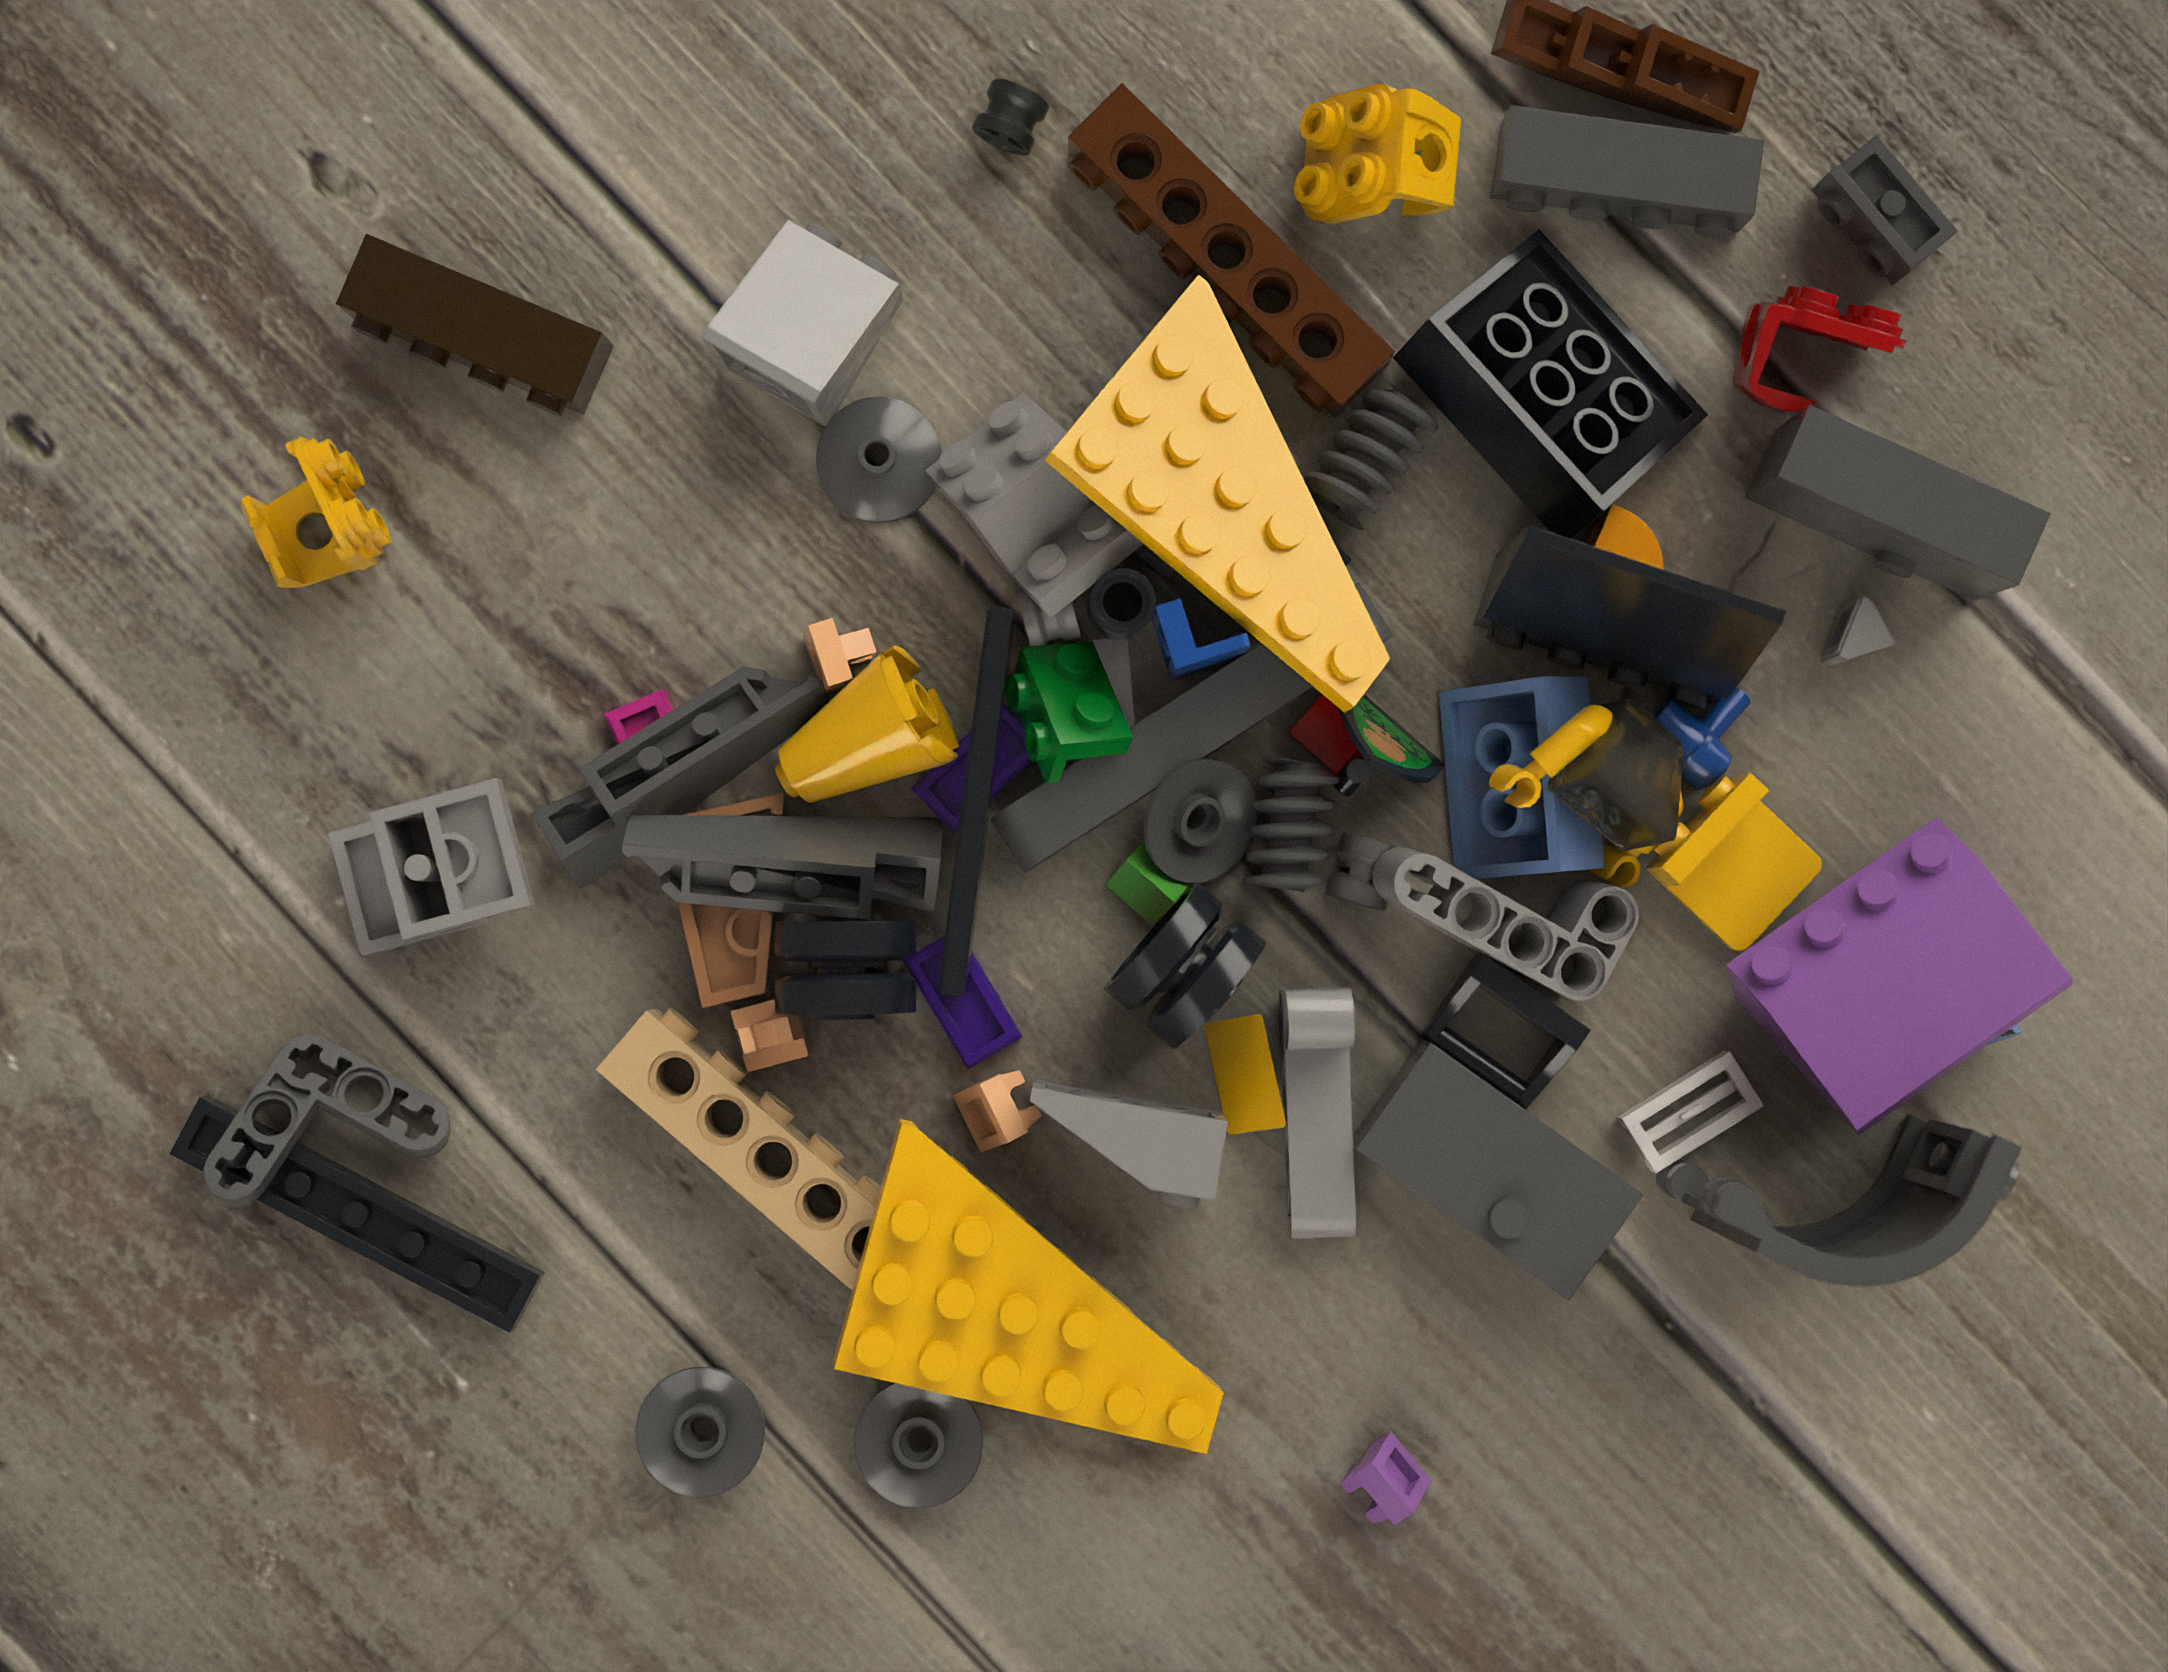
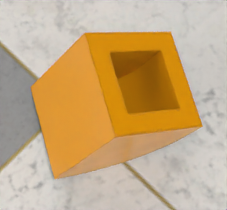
[1587,504,1664,570]

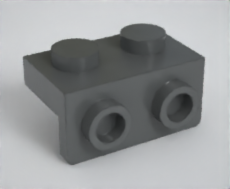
[1812,135,1958,286]

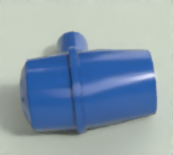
[1638,687,1750,791]

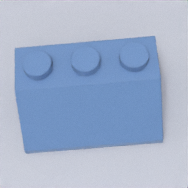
[1439,676,1605,879]

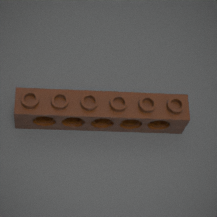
[1068,83,1395,418]

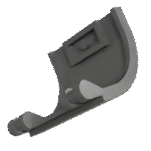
[1656,1114,2022,1286]

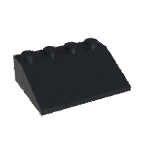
[1393,229,1708,539]
[1473,525,1786,710]

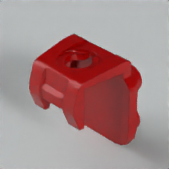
[1733,285,1906,411]

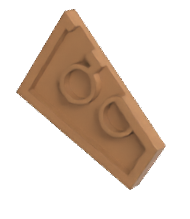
[678,792,785,1008]

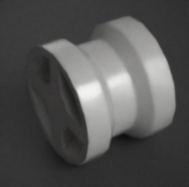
[1015,589,1081,646]

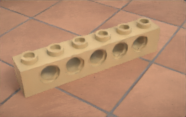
[595,1008,881,1290]

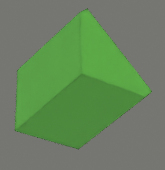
[1106,841,1191,926]

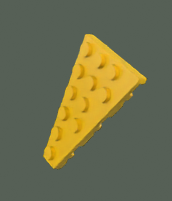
[1044,275,1390,713]
[833,1119,1224,1454]

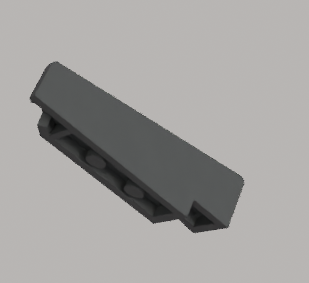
[531,667,828,888]
[622,815,943,920]

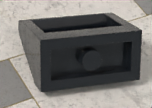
[1419,954,1591,1110]

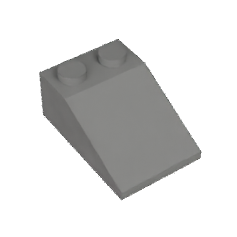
[1030,1080,1228,1208]

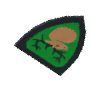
[1333,694,1445,797]

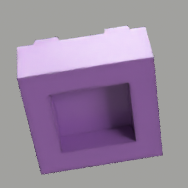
[1340,1431,1432,1525]

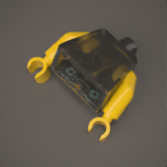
[1489,685,1684,887]

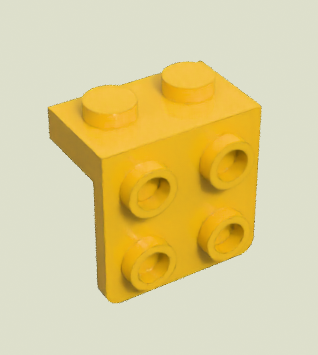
[1645,773,1822,951]

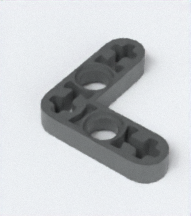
[204,1034,451,1207]

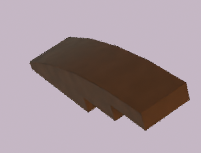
[1491,0,1759,133]

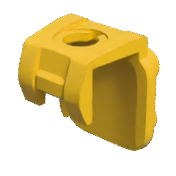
[1294,83,1461,224]
[241,437,392,588]

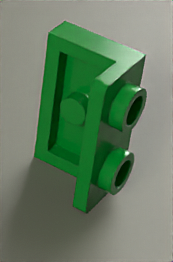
[1006,641,1133,784]

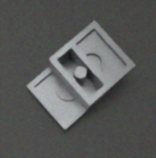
[925,392,1143,618]
[328,778,535,956]

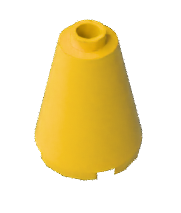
[775,645,959,803]

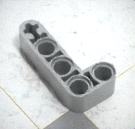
[1372,847,1639,1001]
[1279,987,1356,1239]

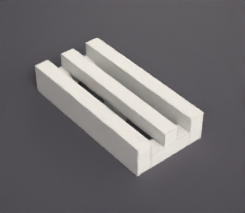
[1617,1051,1764,1173]

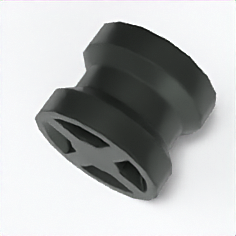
[972,79,1049,156]

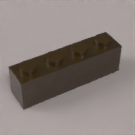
[336,234,613,417]

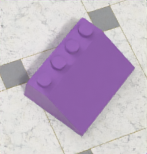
[1726,817,2073,1136]

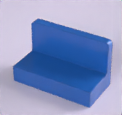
[1152,599,1251,681]

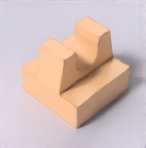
[803,618,876,695]
[731,999,811,1073]
[953,1070,1042,1153]

